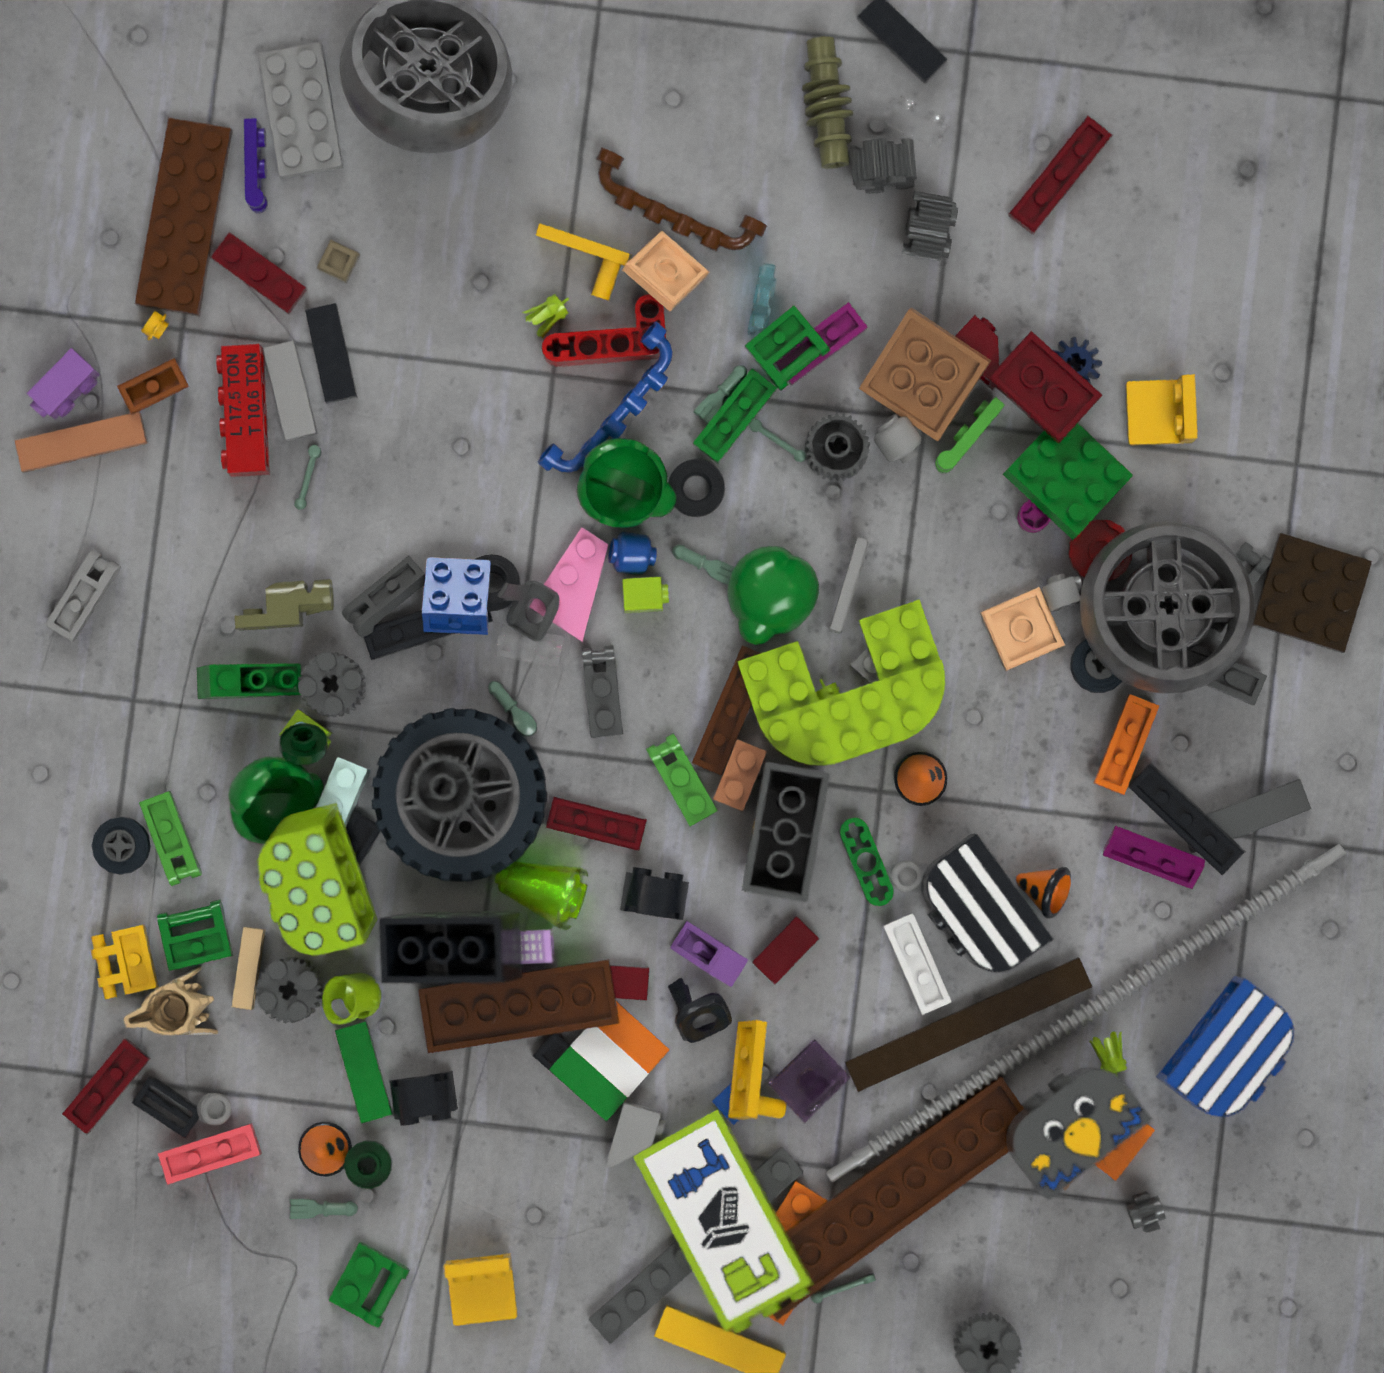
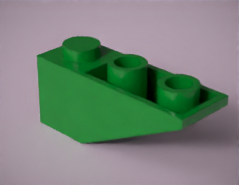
[196,663,301,699]

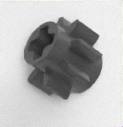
[1127,1191,1166,1233]

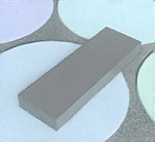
[263,340,317,441]
[829,537,869,634]

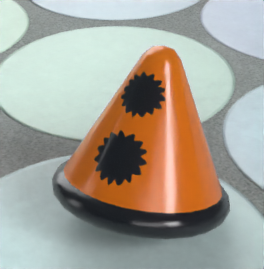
[894,752,948,806]
[1016,867,1071,919]
[298,1122,352,1177]

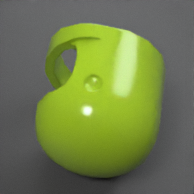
[322,973,381,1025]

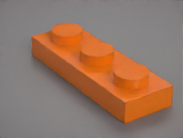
[1093,694,1159,795]

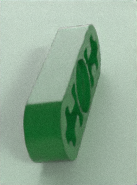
[839,818,894,906]

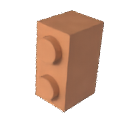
[713,739,767,812]

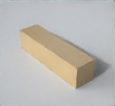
[231,927,266,1010]

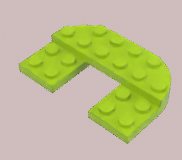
[737,599,945,766]

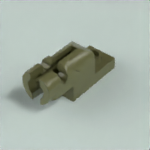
[235,579,334,631]

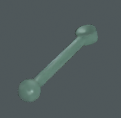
[749,419,806,462]
[294,445,321,510]
[811,1273,876,1303]

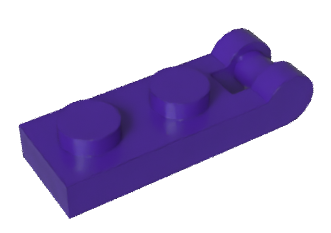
[244,118,268,213]

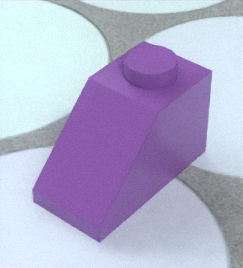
[670,921,748,987]

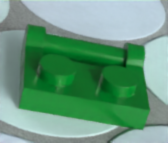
[745,305,830,391]
[157,900,233,971]
[328,1242,410,1328]

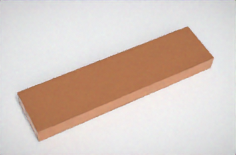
[15,412,148,473]

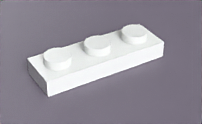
[883,913,952,1015]

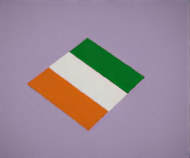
[549,1001,670,1122]

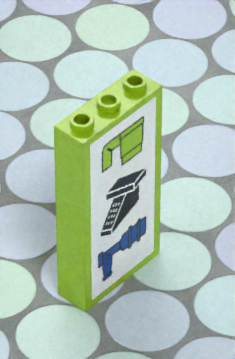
[633,1109,814,1334]

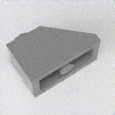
[606,1101,666,1168]

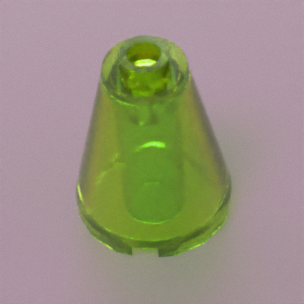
[495,862,588,931]

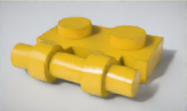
[91,924,159,1000]

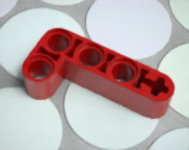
[542,294,666,367]

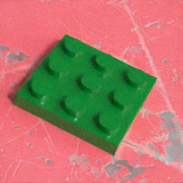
[1003,423,1133,540]

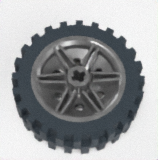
[371,708,547,882]

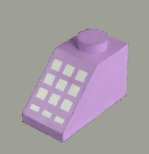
[521,928,555,964]

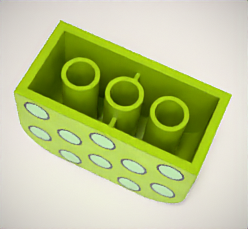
[258,803,378,955]

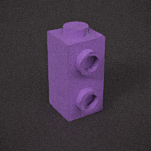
[26,348,100,420]

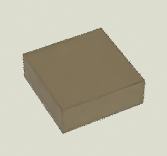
[317,239,360,283]

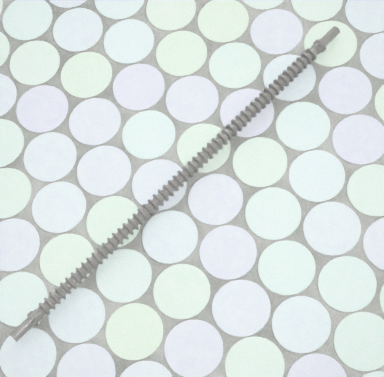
[826,844,1346,1183]

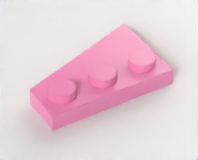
[529,527,609,643]

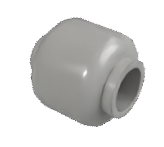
[874,414,921,463]

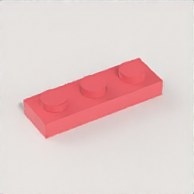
[158,1123,262,1185]

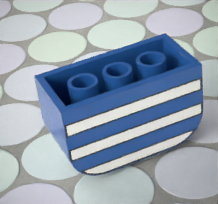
[1156,976,1294,1117]

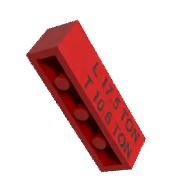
[216,344,270,477]

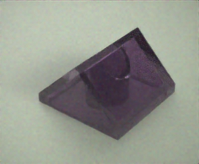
[768,1039,851,1123]

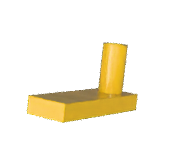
[536,223,632,301]
[728,1020,786,1120]

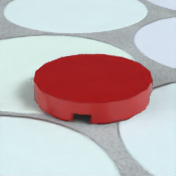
[1068,519,1132,582]

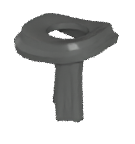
[498,581,560,641]

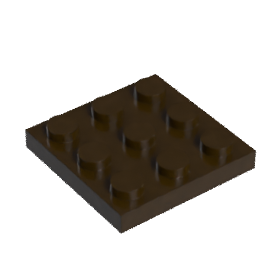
[1253,533,1372,653]

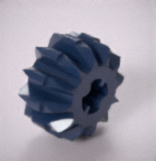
[1053,337,1102,384]

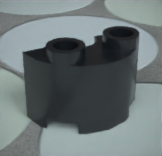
[620,867,689,920]
[389,1071,458,1126]

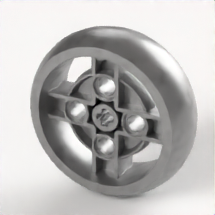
[340,0,512,154]
[1080,521,1254,694]

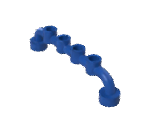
[537,322,673,473]

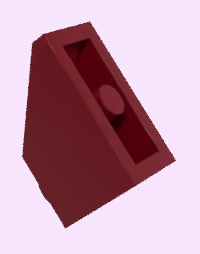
[955,315,999,391]

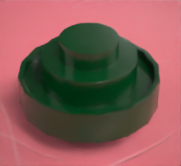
[279,723,327,765]
[344,1140,392,1189]

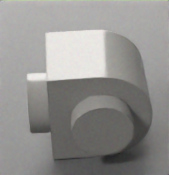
[1042,574,1082,612]

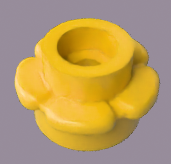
[141,311,169,340]

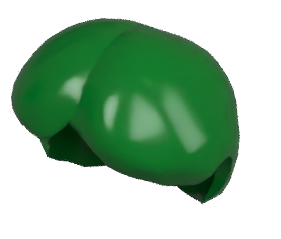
[576,438,677,528]
[727,546,819,645]
[228,756,324,844]

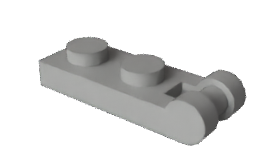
[45,549,121,642]

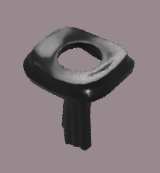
[668,978,732,1043]

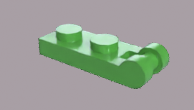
[935,397,1005,473]
[646,733,718,827]
[139,791,202,886]

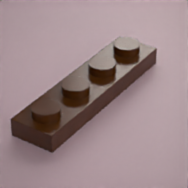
[692,645,761,776]

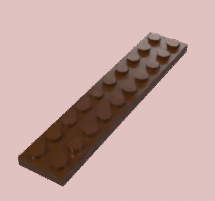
[773,1076,1024,1320]

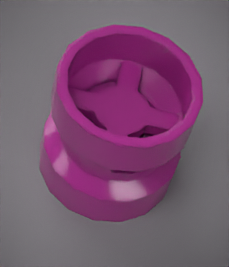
[1017,500,1051,533]

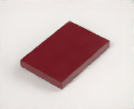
[987,331,1102,444]

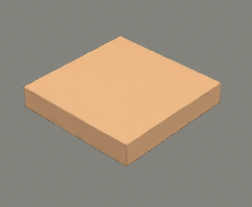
[622,231,709,312]
[980,587,1065,671]

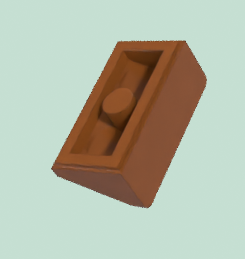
[117,358,189,415]

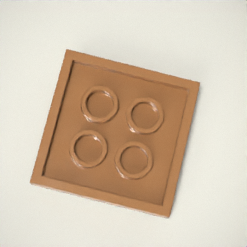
[859,308,991,441]

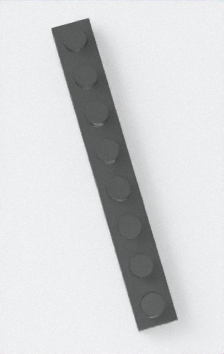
[589,1147,803,1344]

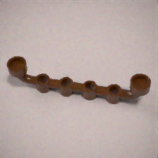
[596,147,767,252]

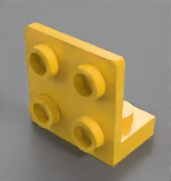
[1126,374,1198,445]
[444,1253,518,1326]

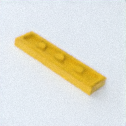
[654,1305,786,1373]

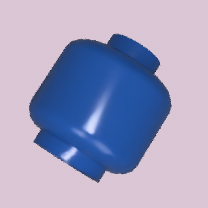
[608,531,657,575]

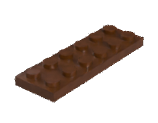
[135,118,233,316]
[418,959,619,1053]

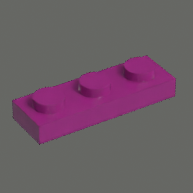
[775,302,868,386]
[1102,826,1205,889]

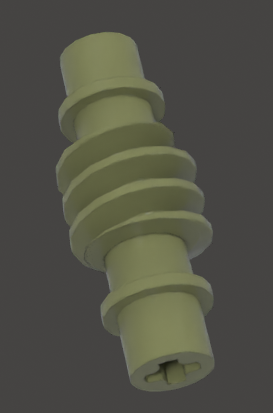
[802,37,853,169]

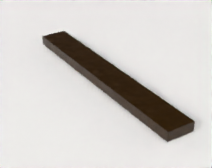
[845,957,1093,1092]

